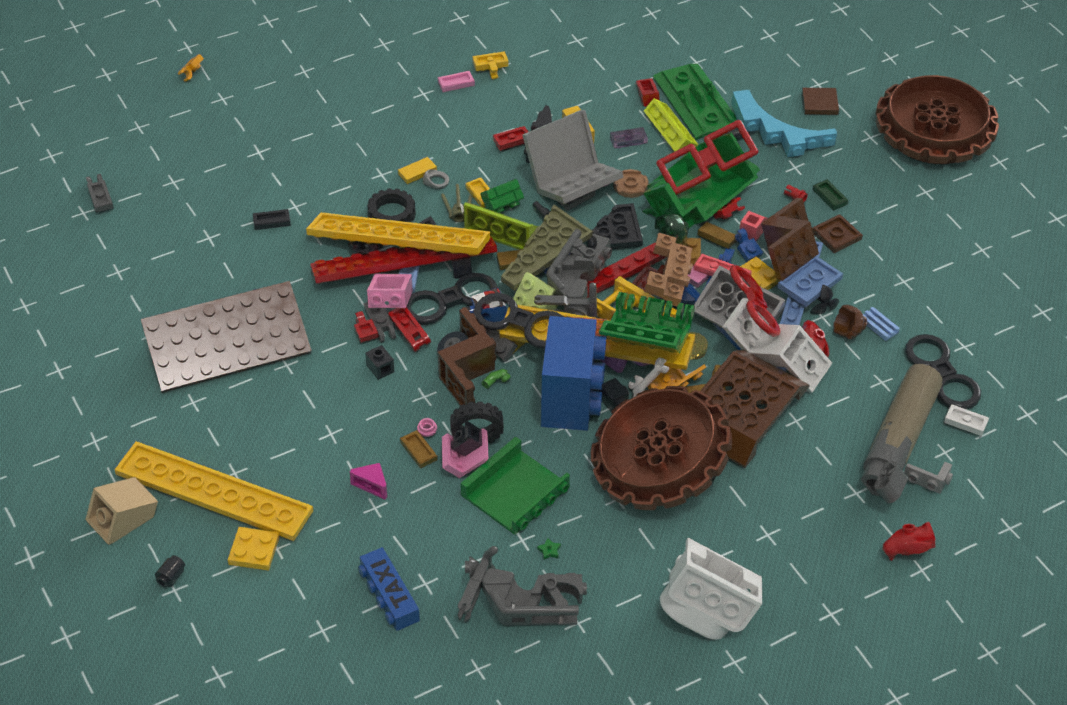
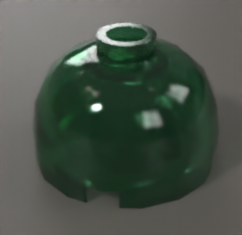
[655,213,689,245]

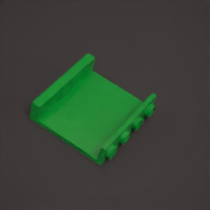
[461,436,570,535]

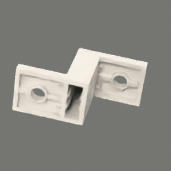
[722,298,832,393]

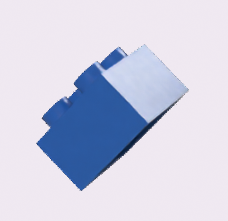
[541,316,606,431]

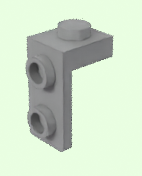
[904,462,953,494]

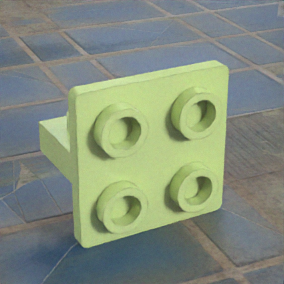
[513,272,558,310]

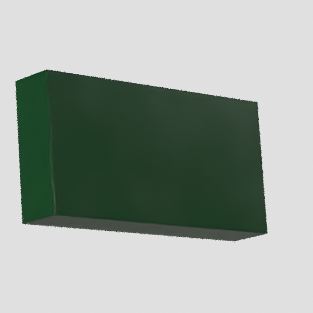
[812,179,848,211]

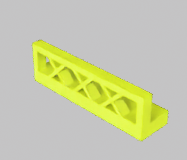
[644,98,699,151]

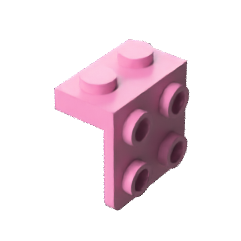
[442,429,488,478]

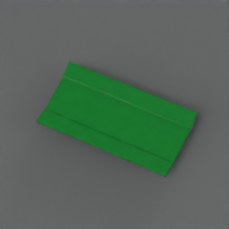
[653,64,737,140]

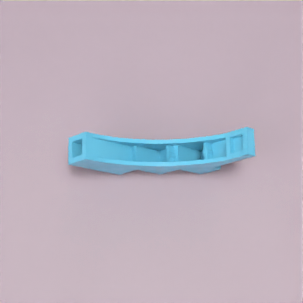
[731,90,837,157]

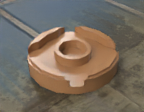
[613,169,649,198]

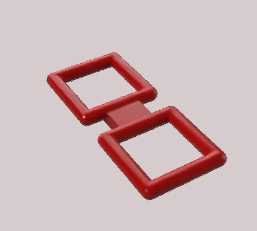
[656,120,759,195]

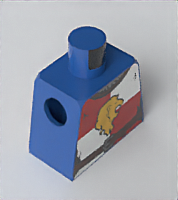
[463,288,507,322]

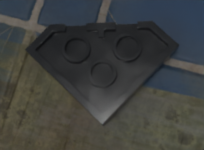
[587,203,643,249]

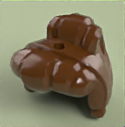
[833,304,867,340]

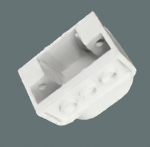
[660,538,762,640]

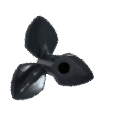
[810,285,839,315]

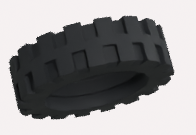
[367,188,416,222]
[450,401,504,443]

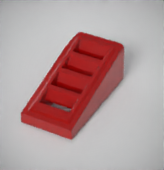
[636,78,660,107]

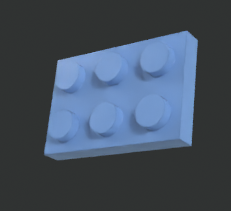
[778,256,843,307]

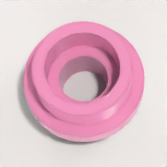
[417,418,437,437]

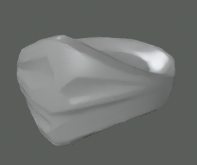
[423,169,449,189]

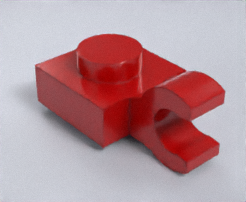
[713,197,745,219]
[354,311,378,343]

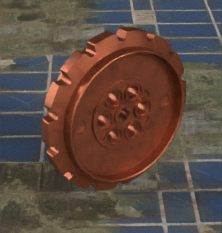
[876,75,999,164]
[591,386,732,510]

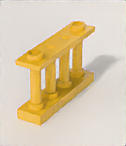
[597,276,677,320]

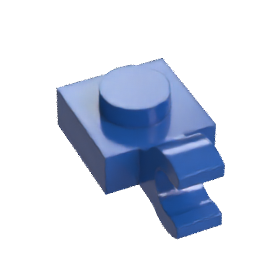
[735,228,763,262]

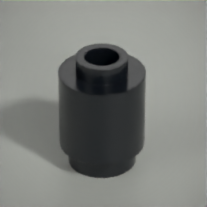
[155,555,185,587]

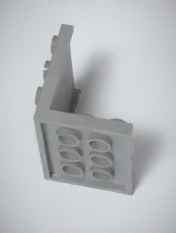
[523,110,623,204]

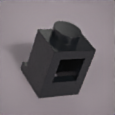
[451,421,482,456]

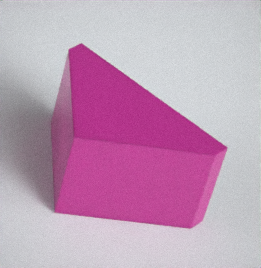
[350,463,387,500]

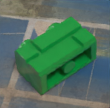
[480,179,524,213]

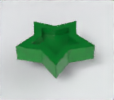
[537,538,561,560]

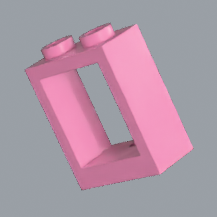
[367,274,413,308]

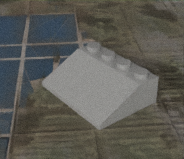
[694,265,785,330]

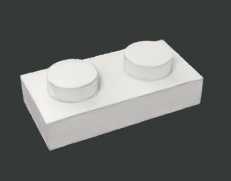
[944,404,989,436]

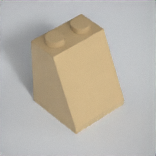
[86,477,158,545]

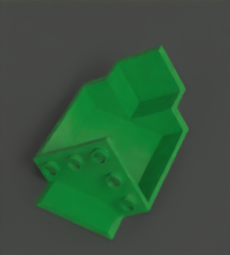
[642,133,760,235]

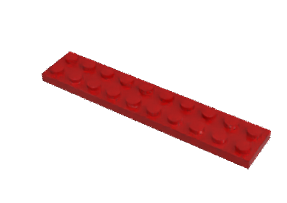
[310,235,497,283]

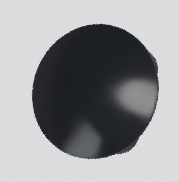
[348,241,384,253]

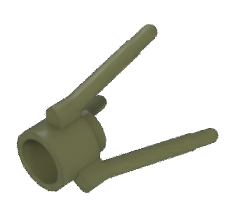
[441,184,472,222]

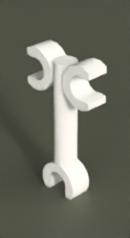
[629,358,669,397]

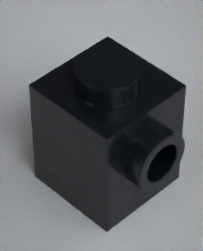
[365,345,395,380]
[599,378,629,411]

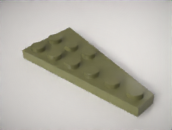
[501,205,593,291]

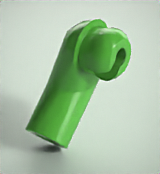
[481,369,511,389]

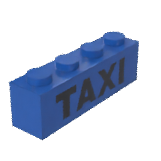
[358,547,420,631]

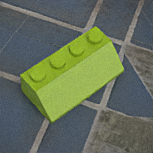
[464,202,538,250]

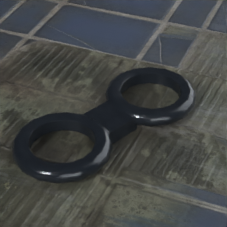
[406,273,498,325]
[473,292,564,349]
[905,334,981,409]

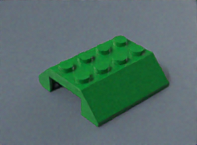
[599,292,695,353]

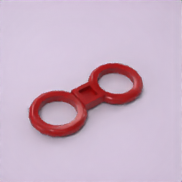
[729,265,781,337]

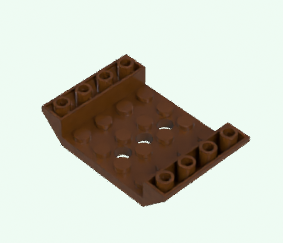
[701,349,810,468]

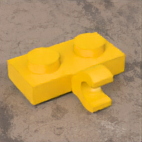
[472,51,509,79]

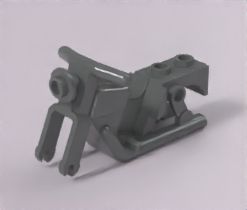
[534,229,612,318]
[458,546,587,626]

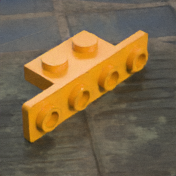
[647,364,706,389]

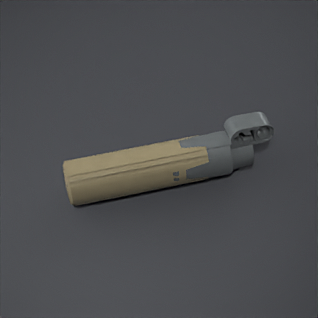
[860,364,943,503]

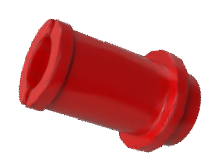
[784,184,808,202]

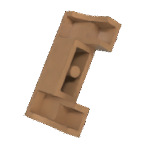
[644,233,693,306]

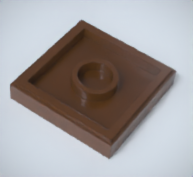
[802,88,839,115]
[812,214,863,253]

